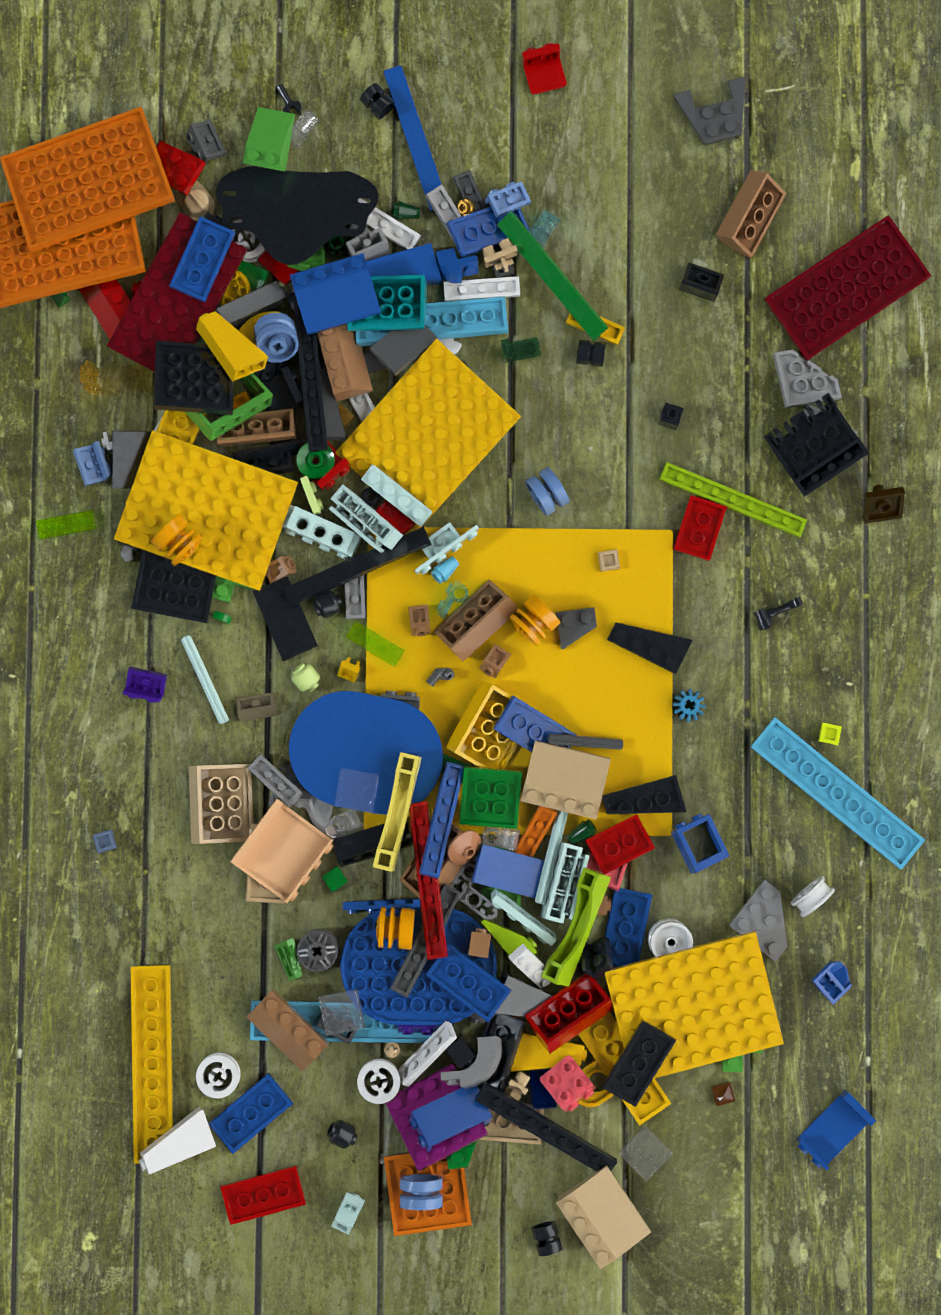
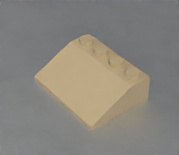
[521,740,611,819]
[189,764,253,844]
[556,1166,651,1269]

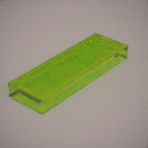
[36,510,96,540]
[346,621,405,667]

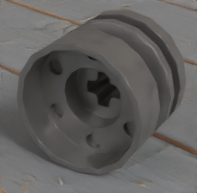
[297,929,340,972]

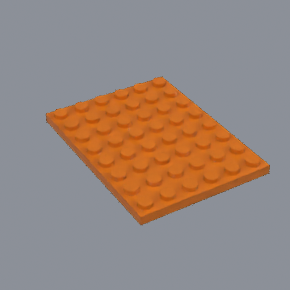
[0,106,175,253]
[0,200,146,308]

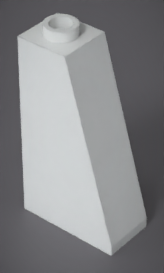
[139,1107,216,1174]

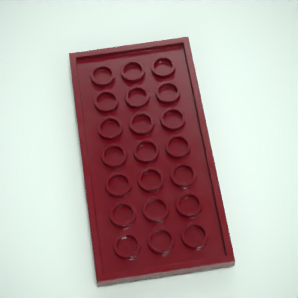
[107,212,248,373]
[764,215,932,361]

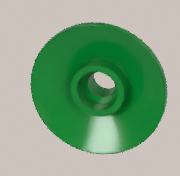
[296,443,335,479]

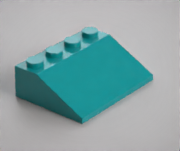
[348,275,427,331]

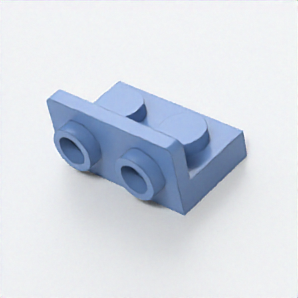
[485,181,531,218]

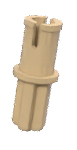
[384,1042,400,1058]

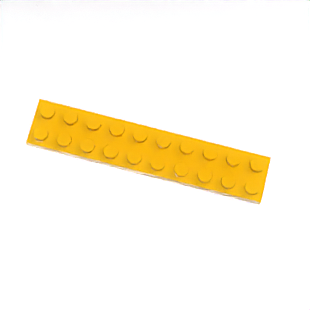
[131,965,173,1164]

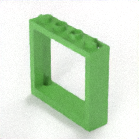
[185,373,273,441]

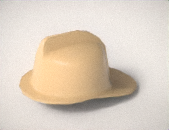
[175,181,215,221]

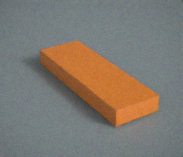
[513,806,558,857]

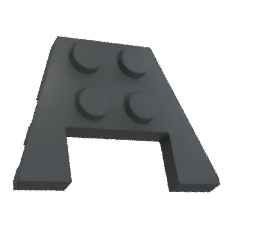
[673,77,745,146]

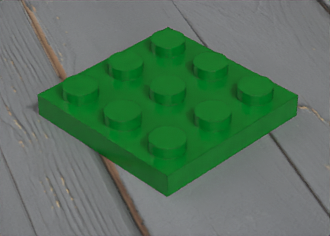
[459,766,522,829]

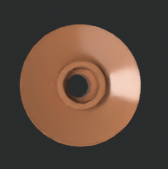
[448,830,481,865]

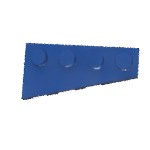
[343,898,421,914]

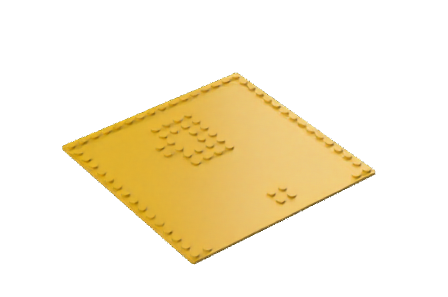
[364,527,673,836]

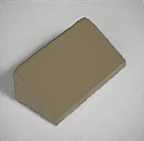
[236,692,277,721]

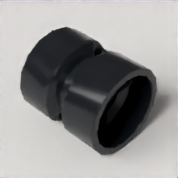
[359,83,395,120]
[576,339,606,367]
[531,1221,563,1256]

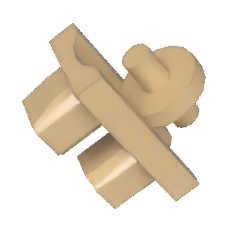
[483,238,518,273]
[504,1071,530,1100]

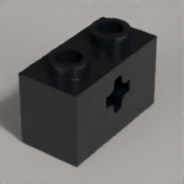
[445,1034,476,1069]

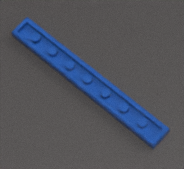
[383,65,441,212]

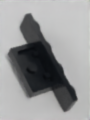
[232,438,308,474]

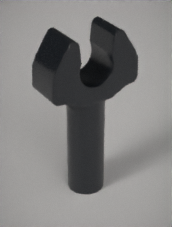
[276,84,302,115]

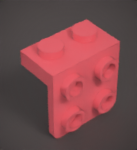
[540,1055,596,1112]

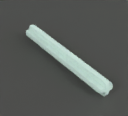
[181,635,229,724]
[535,810,568,904]

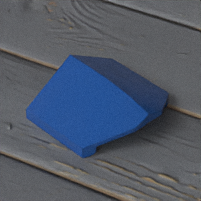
[812,961,852,1005]

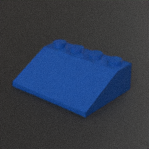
[290,253,381,335]

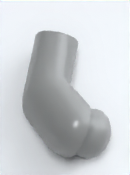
[121,546,134,562]

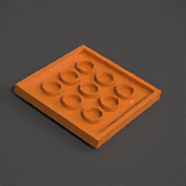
[384,1152,472,1236]

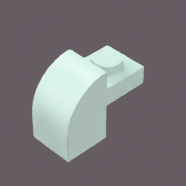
[331,1192,365,1235]

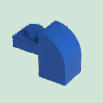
[435,248,478,284]

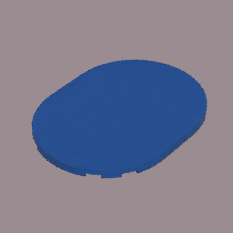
[289,691,443,814]
[340,907,497,1025]

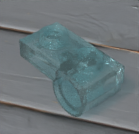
[529,210,561,248]
[436,580,468,619]

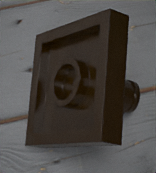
[863,484,905,524]

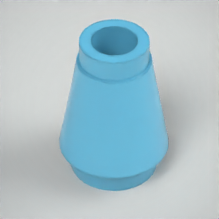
[431,556,459,584]

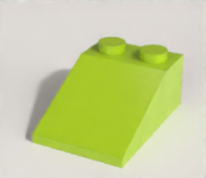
[481,918,537,955]

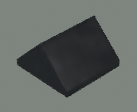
[679,262,724,302]

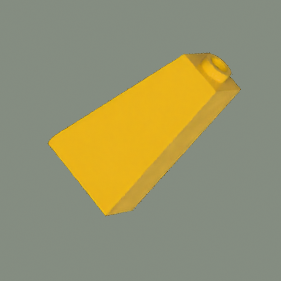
[196,311,268,382]
[511,1031,587,1071]

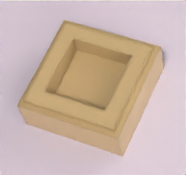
[598,549,620,572]

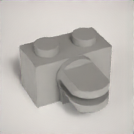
[346,224,390,261]

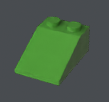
[243,107,295,171]

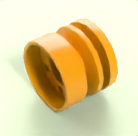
[151,514,203,566]
[509,594,561,646]
[376,906,415,950]

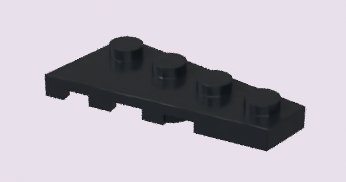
[607,623,693,674]
[602,775,687,814]

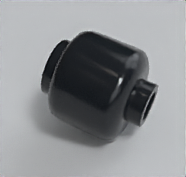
[312,590,342,618]
[327,1120,357,1149]

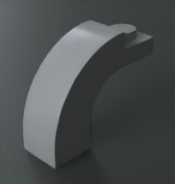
[441,1036,502,1089]

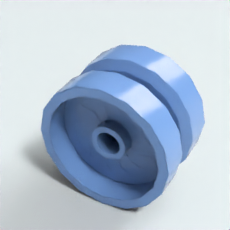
[254,313,299,363]
[525,467,570,516]
[400,1174,443,1210]

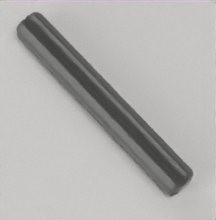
[548,734,623,750]

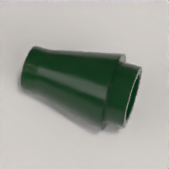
[392,201,420,220]
[567,819,597,845]

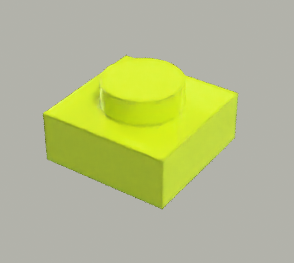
[818,723,842,745]

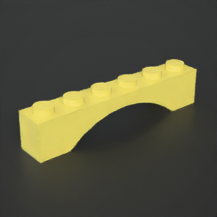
[373,752,422,872]

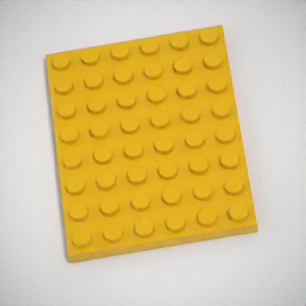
[335,338,522,529]
[114,430,298,591]
[604,931,784,1079]

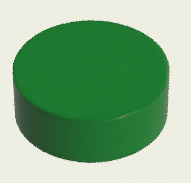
[211,611,232,625]

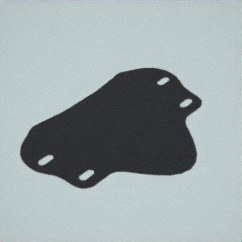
[216,166,378,265]

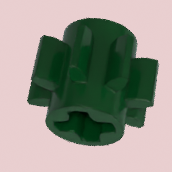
[326,236,348,257]

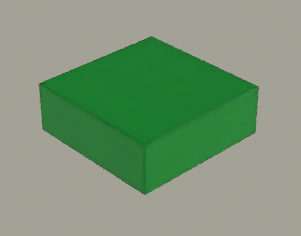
[322,866,349,893]

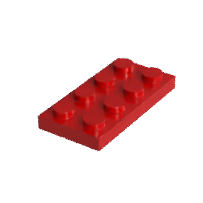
[220,1165,306,1225]

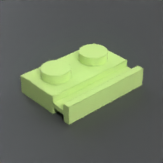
[300,476,324,516]

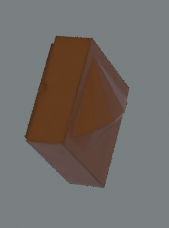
[711,1081,735,1106]

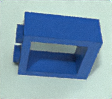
[671,813,730,874]

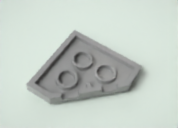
[773,350,842,409]
[729,880,787,962]

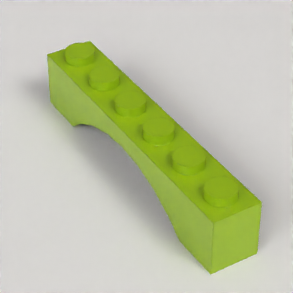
[541,867,611,987]

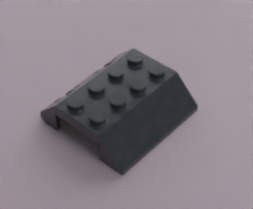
[763,393,869,497]

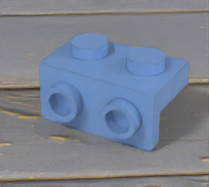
[73,441,112,487]

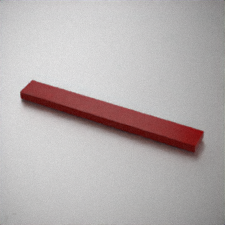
[409,801,448,960]

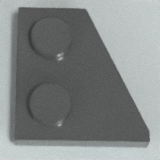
[556,607,597,649]

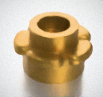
[457,198,475,216]

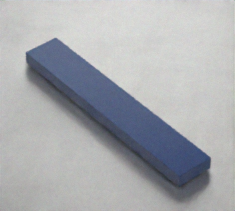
[419,761,464,879]

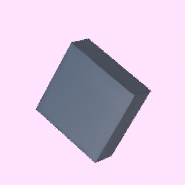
[93,829,117,854]

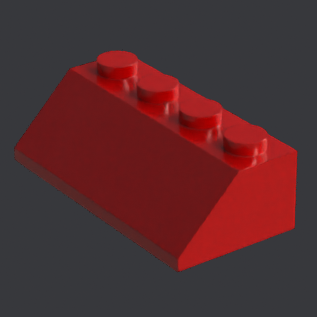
[79,279,131,339]
[525,974,613,1054]

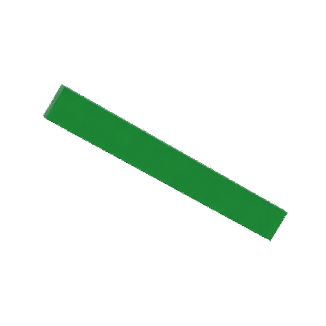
[497,211,609,341]

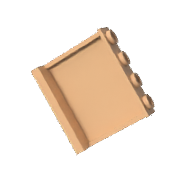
[230,799,333,903]

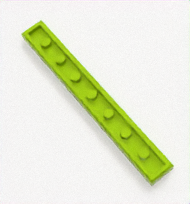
[659,462,807,538]

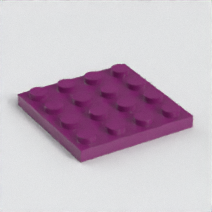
[386,1063,489,1172]

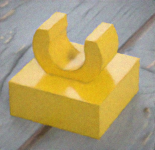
[337,657,360,683]

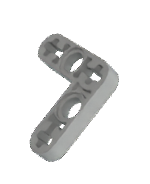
[450,851,499,920]

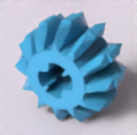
[673,689,706,722]

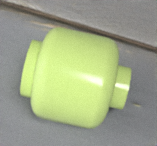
[291,663,320,692]

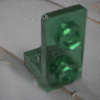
[500,337,541,363]

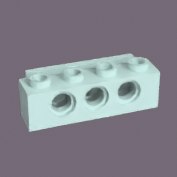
[329,484,403,553]
[283,505,362,560]
[539,842,589,923]

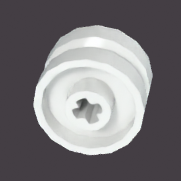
[648,918,694,957]

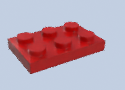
[156,141,206,196]
[673,495,727,562]
[585,814,655,875]

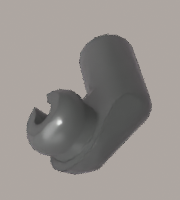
[426,667,454,687]

